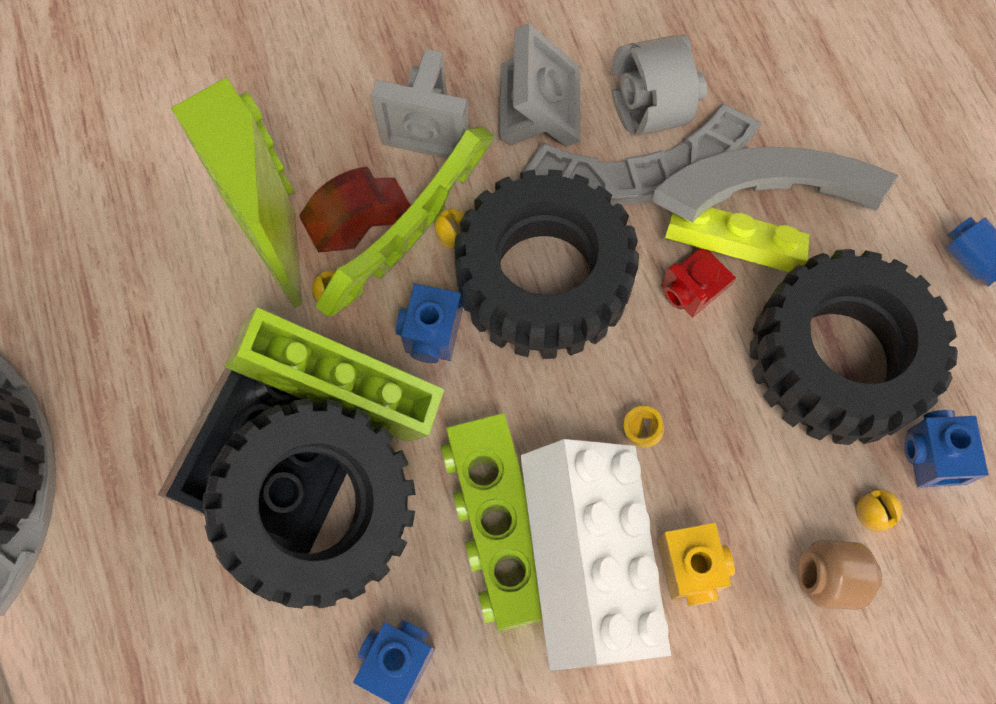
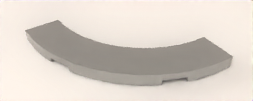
[523,103,761,206]
[652,147,899,222]
[0,355,56,616]

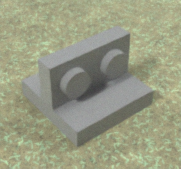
[500,23,581,147]
[371,49,469,159]

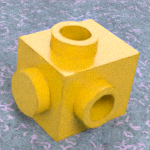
[657,523,735,607]

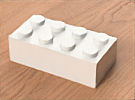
[521,439,671,671]

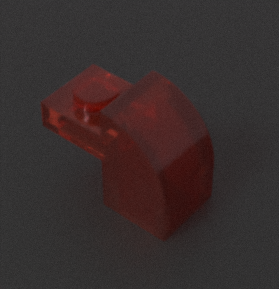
[299,167,411,253]

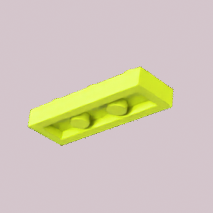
[665,207,810,272]

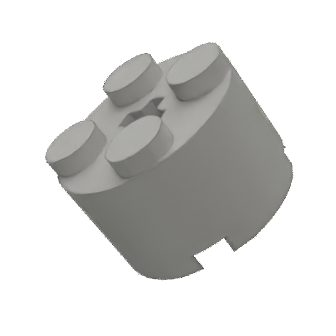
[612,34,707,136]

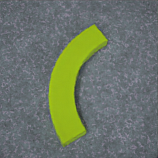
[315,126,495,317]

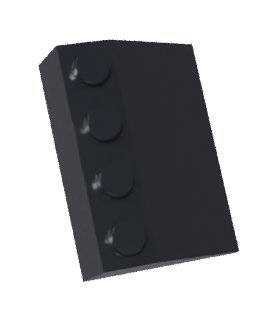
[158,368,347,554]

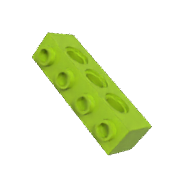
[224,307,444,442]
[440,413,543,633]

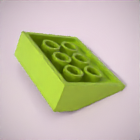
[171,77,302,309]

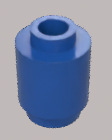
[946,217,996,287]

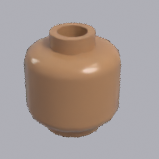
[797,540,882,610]

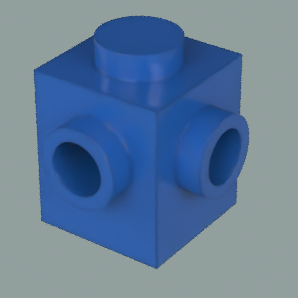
[396,284,463,363]
[904,410,989,488]
[353,619,435,704]

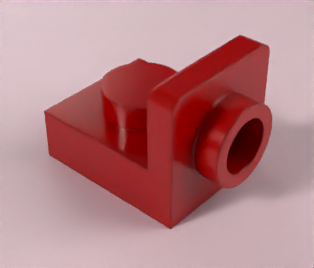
[661,248,736,318]

